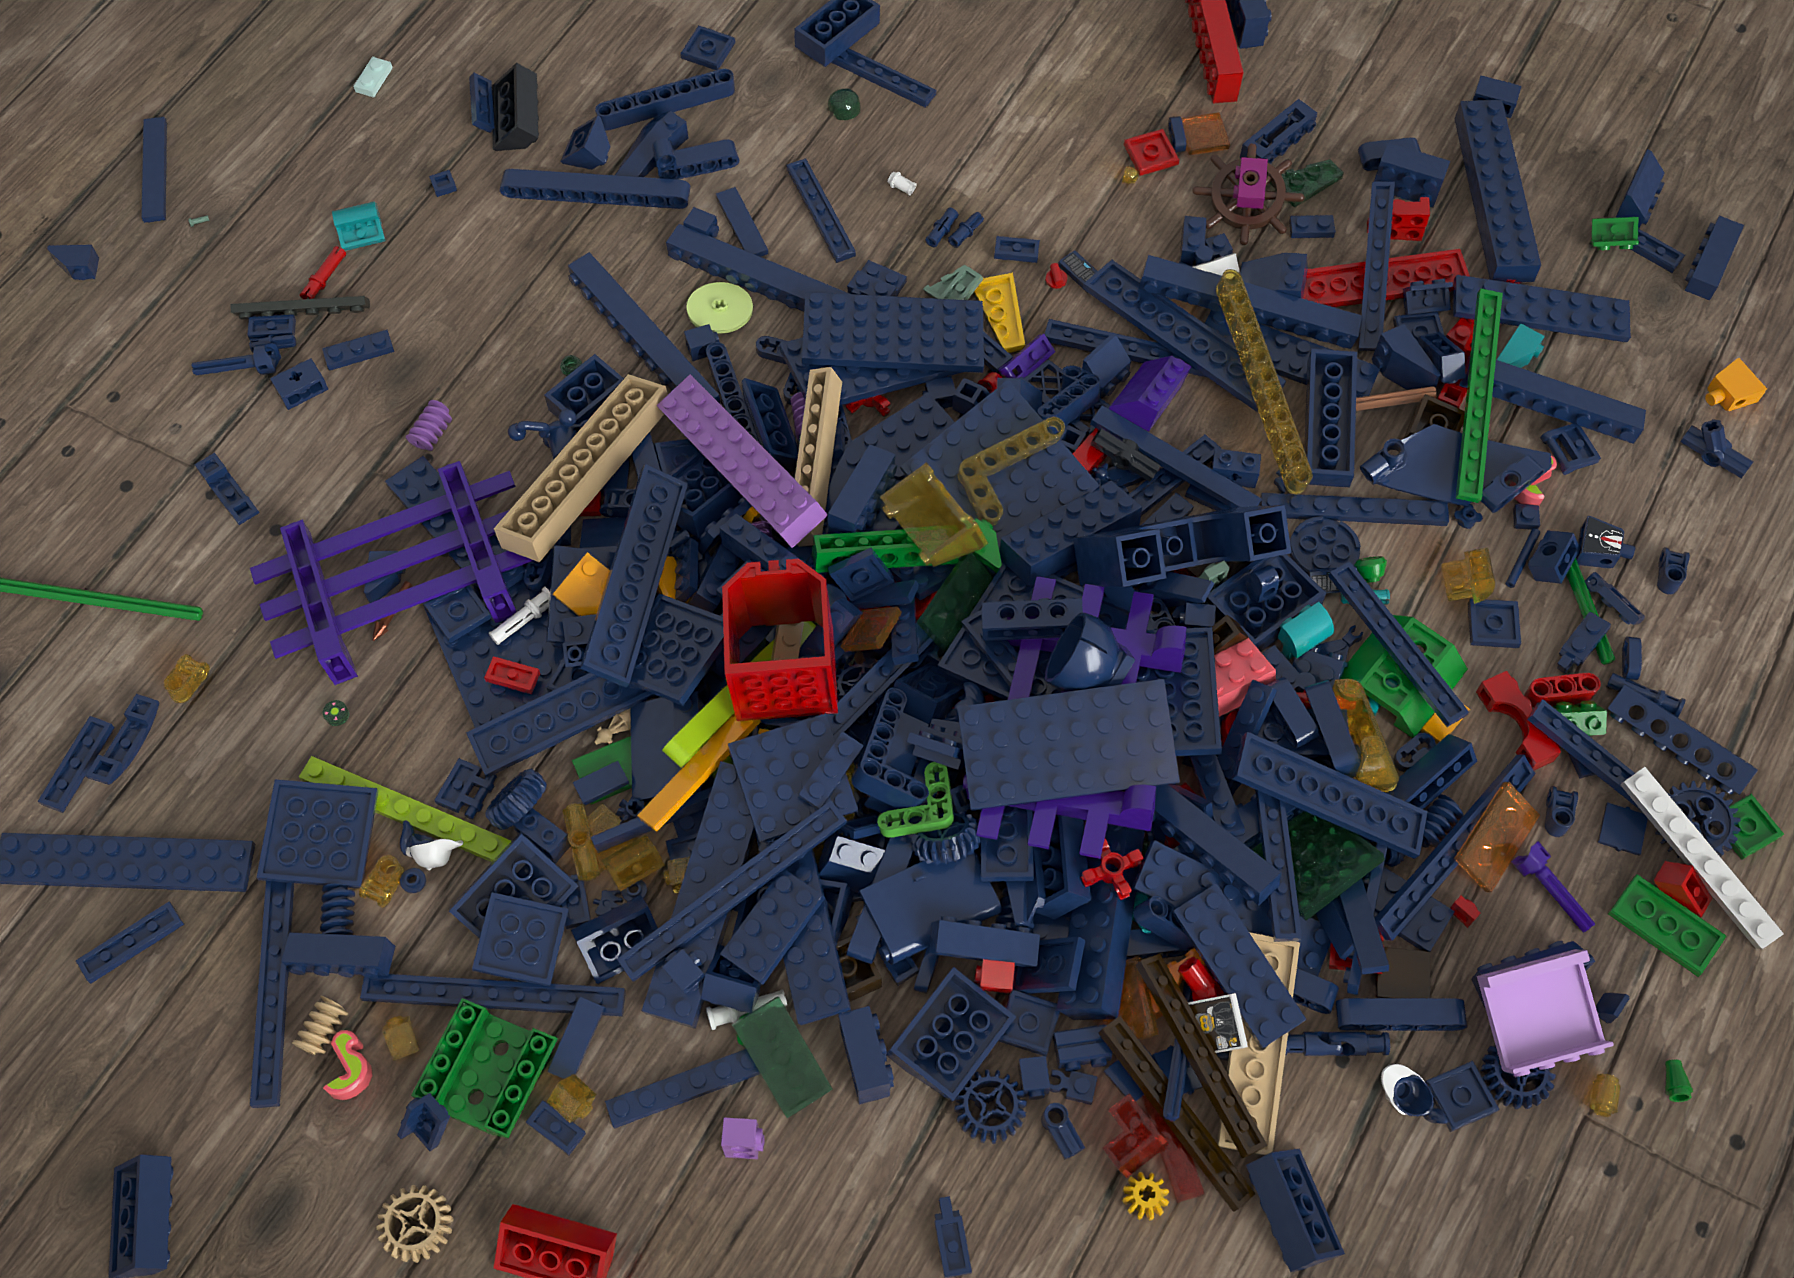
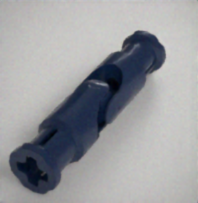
[1285,1032,1390,1056]

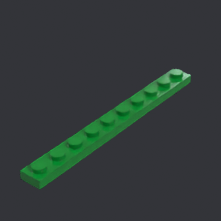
[1456,288,1503,503]

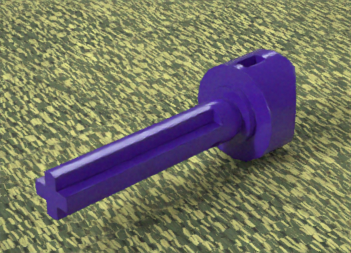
[1511,841,1595,933]

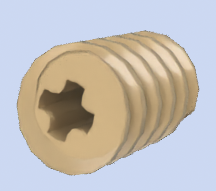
[292,995,348,1056]

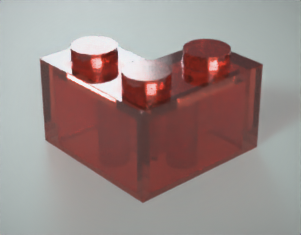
[1103,1093,1169,1178]

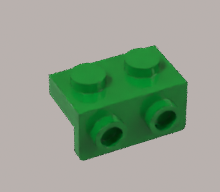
[1591,216,1639,250]
[1552,701,1607,736]

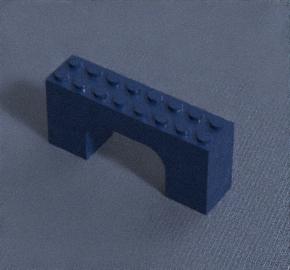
[1073,505,1291,587]

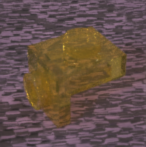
[382,1015,420,1061]

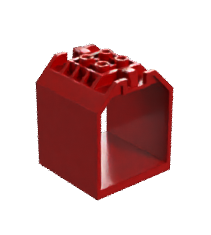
[722,559,838,721]

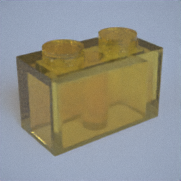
[601,835,665,892]

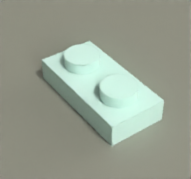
[354,57,393,97]

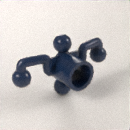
[508,409,589,460]

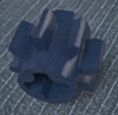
[615,796,644,824]

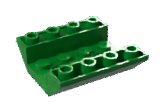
[1339,615,1468,738]
[411,998,558,1138]

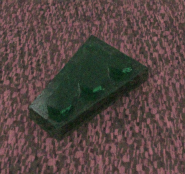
[1269,159,1344,208]

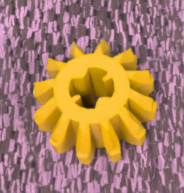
[1122,1172,1169,1221]

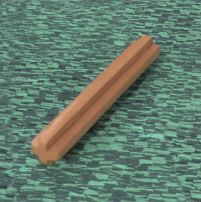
[1356,386,1437,411]

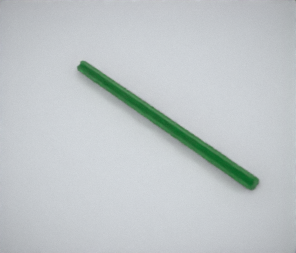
[0,577,203,621]

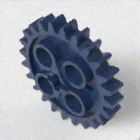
[1655,781,1741,858]

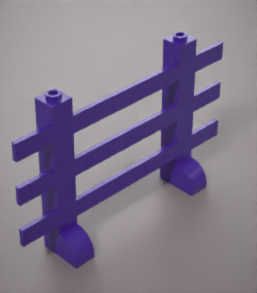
[250,461,534,685]
[963,577,1187,859]

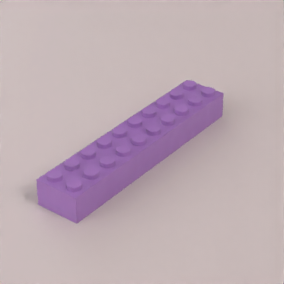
[656,374,828,548]

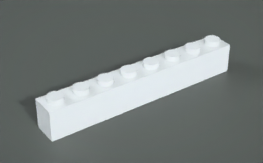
[1620,767,1784,950]

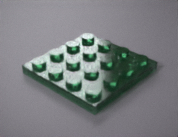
[1252,811,1385,920]

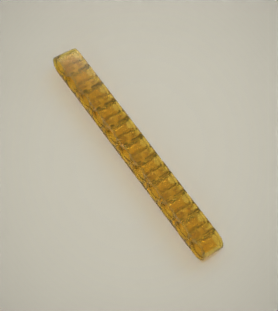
[1216,269,1313,494]

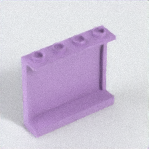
[1477,949,1614,1076]

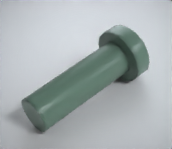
[188,215,209,227]

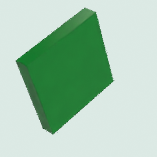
[1717,793,1784,860]

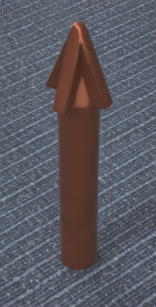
[372,581,413,641]

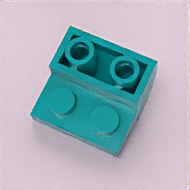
[332,201,386,251]
[1278,602,1334,661]

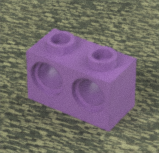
[721,1118,764,1159]

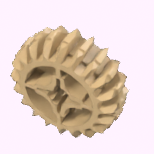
[376,1185,453,1263]

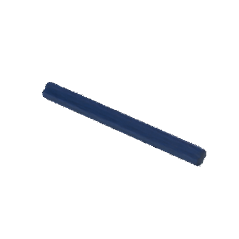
[1163,981,1194,1121]

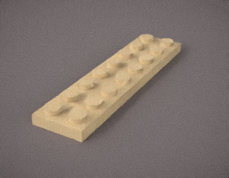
[1217,932,1300,1156]

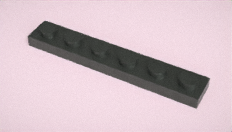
[231,296,370,319]

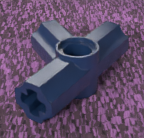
[1680,419,1754,479]

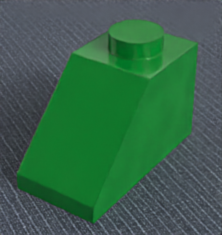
[960,518,1002,573]

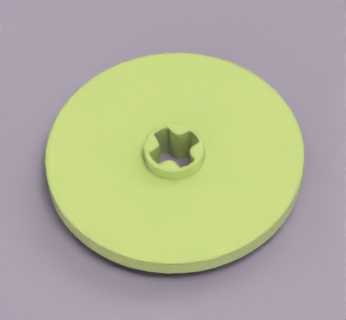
[687,282,753,334]

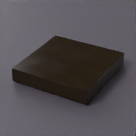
[1376,947,1430,998]

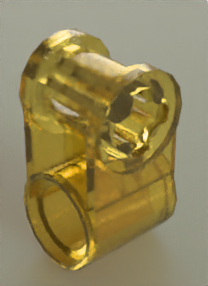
[164,654,210,703]
[359,855,405,908]

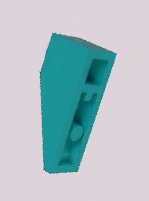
[1497,324,1545,368]

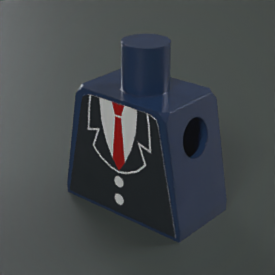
[1575,516,1635,568]

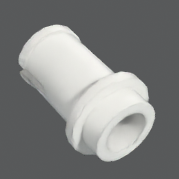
[888,172,916,196]

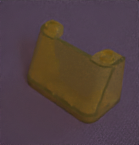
[880,462,989,566]
[1332,679,1399,792]

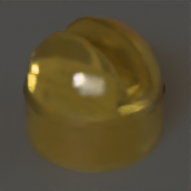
[1122,166,1139,184]

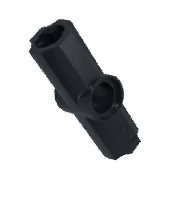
[1090,427,1160,482]

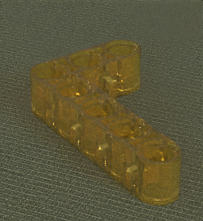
[957,417,1065,526]

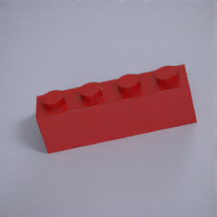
[494,1204,617,1278]

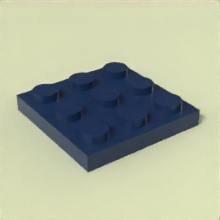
[472,892,569,987]

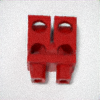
[1367,197,1430,241]

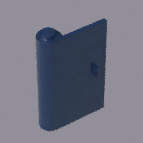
[859,853,1001,965]

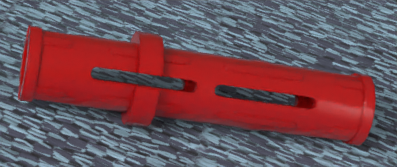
[300,246,346,300]

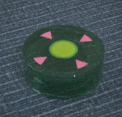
[322,700,349,726]

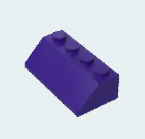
[1109,356,1191,432]

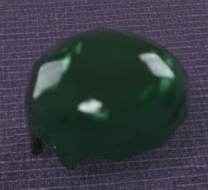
[828,88,861,120]

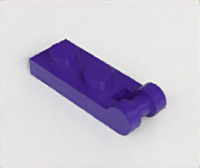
[998,333,1056,378]

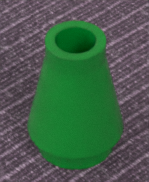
[1665,1059,1693,1102]

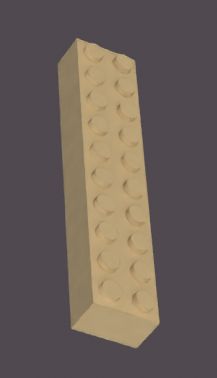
[494,374,668,562]

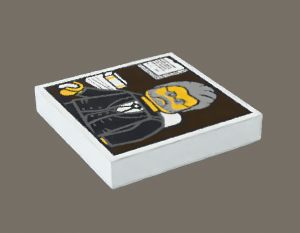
[1188,993,1248,1053]

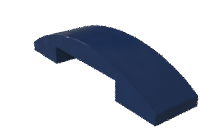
[194,453,260,525]
[85,694,159,785]

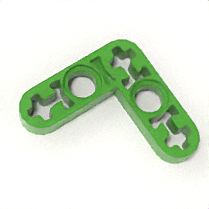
[877,762,954,837]

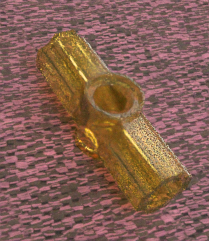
[562,803,601,881]

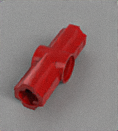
[1178,956,1225,1001]

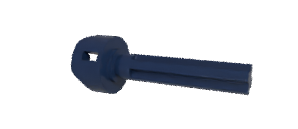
[191,343,281,375]

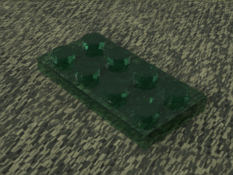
[917,551,994,653]
[732,996,833,1118]

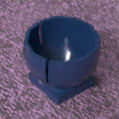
[1045,613,1135,692]

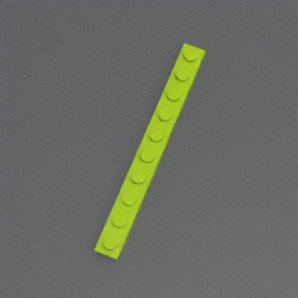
[299,756,511,862]

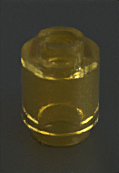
[1589,1074,1621,1117]

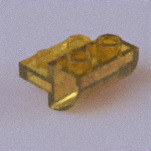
[1442,547,1495,604]

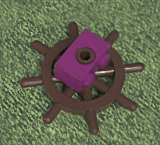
[1192,143,1305,245]

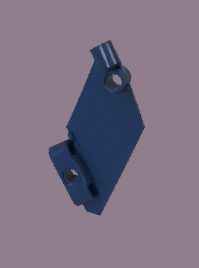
[1360,424,1552,513]

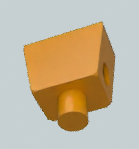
[1705,358,1767,411]

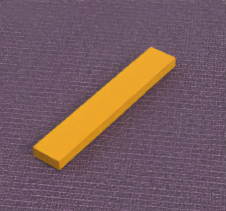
[637,713,761,832]

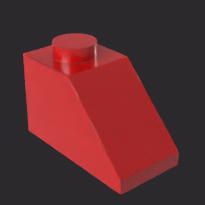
[1654,861,1712,918]

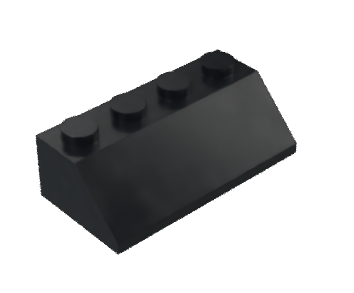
[492,63,539,151]

